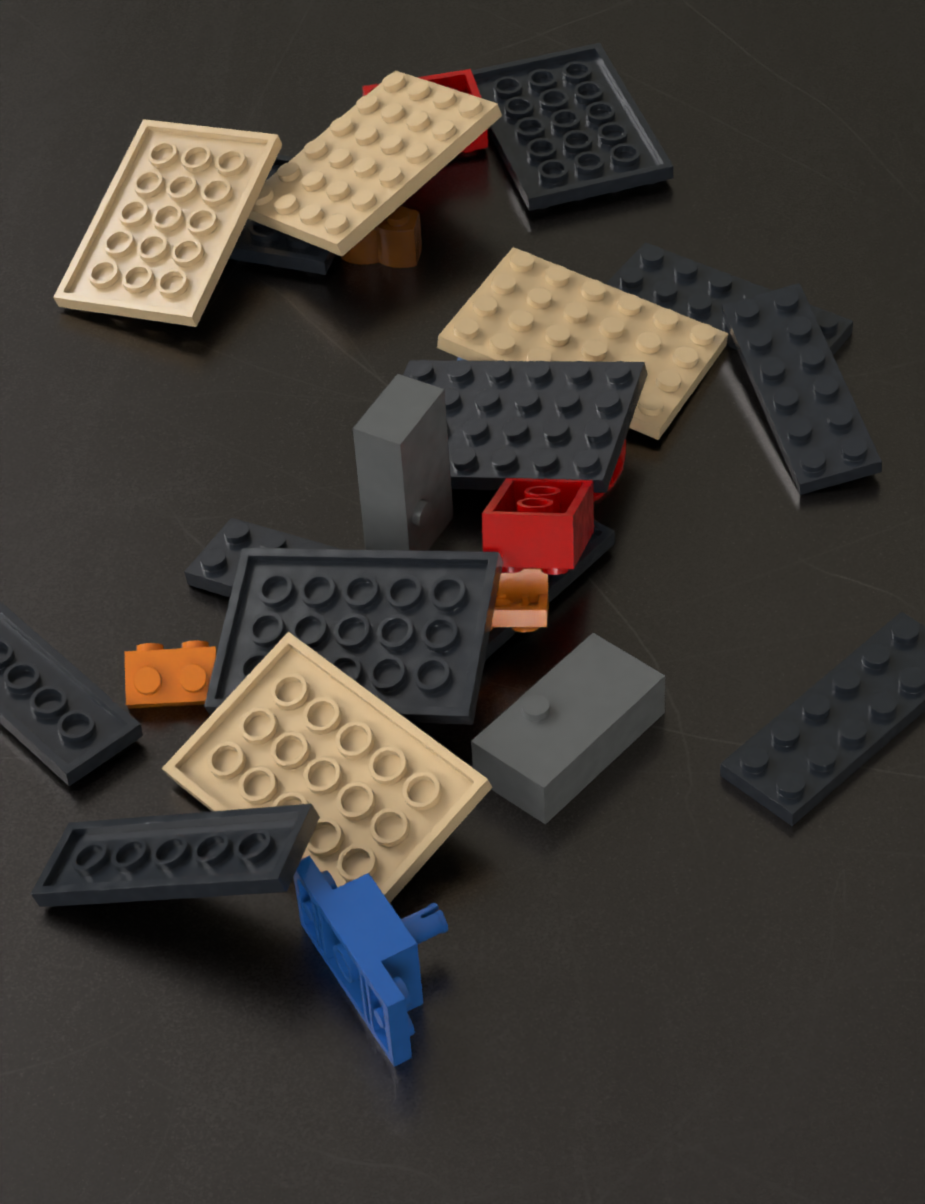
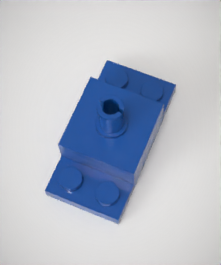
[294,855,448,1067]

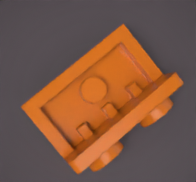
[491,568,549,632]
[124,640,217,709]

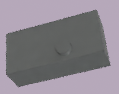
[353,374,453,551]
[471,633,665,825]

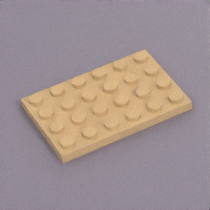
[248,71,502,256]
[53,119,282,327]
[437,247,728,440]
[162,632,492,903]

